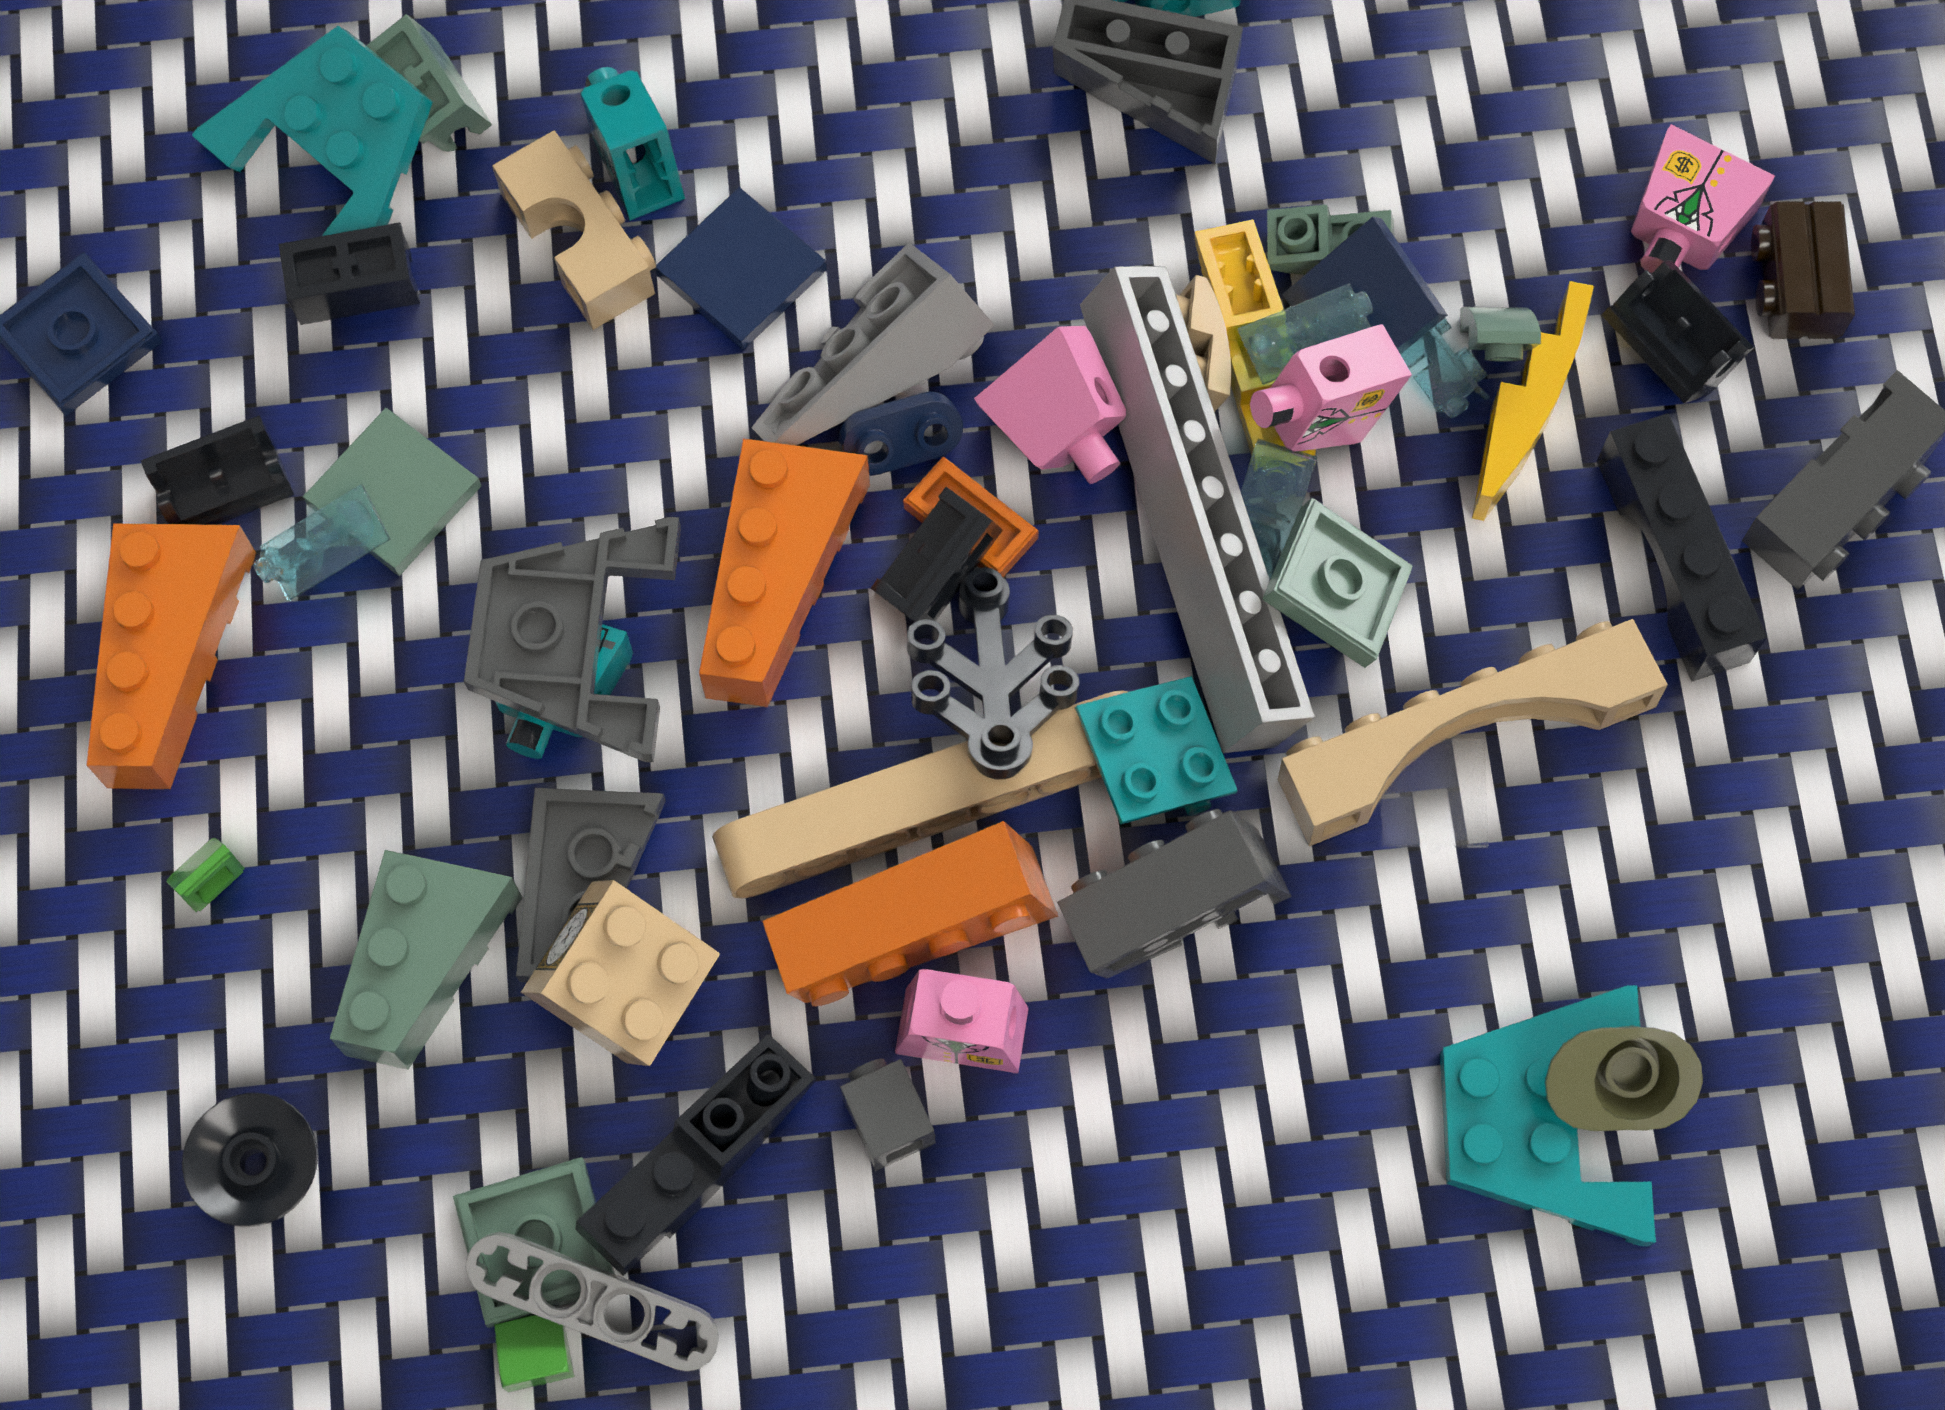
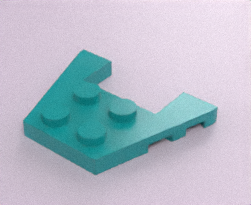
[192,26,433,236]
[1440,985,1656,1246]

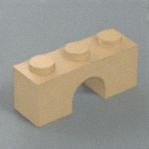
[492,130,656,330]

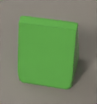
[166,838,245,913]
[495,1315,575,1393]

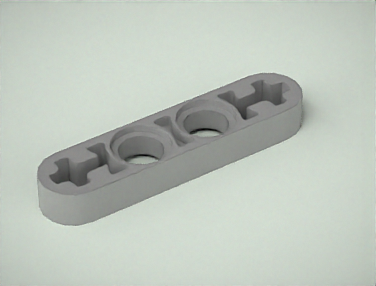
[465,1232,719,1371]

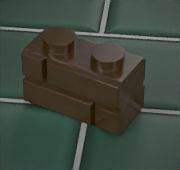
[1751,201,1855,339]

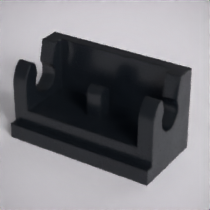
[279,222,420,325]
[1602,260,1754,403]
[141,415,294,525]
[870,487,1003,622]

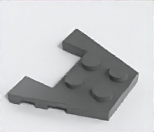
[464,517,681,763]

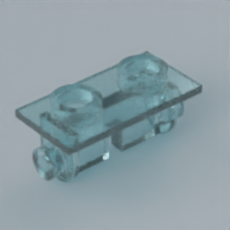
[1237,283,1373,385]
[1401,318,1490,418]
[254,484,391,601]

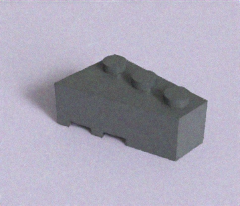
[1053,0,1243,164]
[1742,370,1945,590]
[1057,809,1292,979]

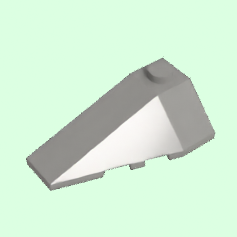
[752,242,994,446]

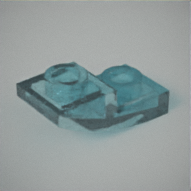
[1241,439,1318,579]

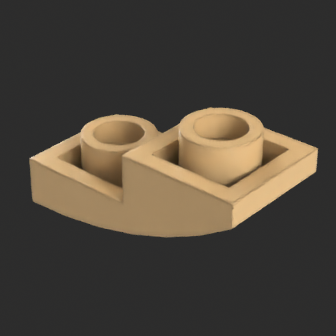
[1175,275,1231,412]

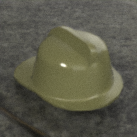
[1545,1025,1703,1131]

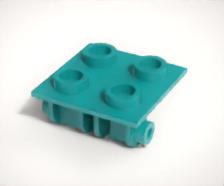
[1075,676,1238,824]

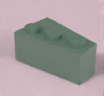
[330,850,523,1070]

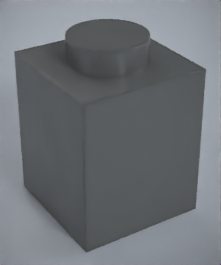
[840,1058,936,1171]

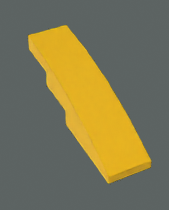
[1194,219,1316,469]
[1472,281,1594,521]

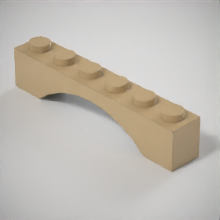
[1277,619,1668,846]

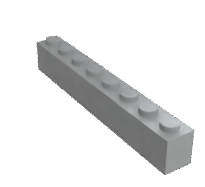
[1080,266,1315,753]

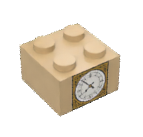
[521,880,721,1066]

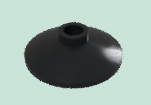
[182,1093,318,1227]

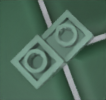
[1267,204,1394,275]
[1460,307,1541,361]

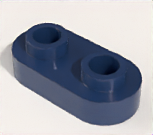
[838,392,963,476]

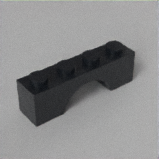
[1597,413,1767,682]

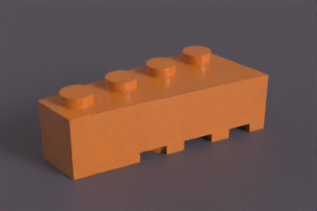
[699,438,870,707]
[86,524,256,789]
[762,821,1059,1006]

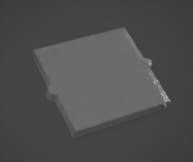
[1380,739,1489,854]

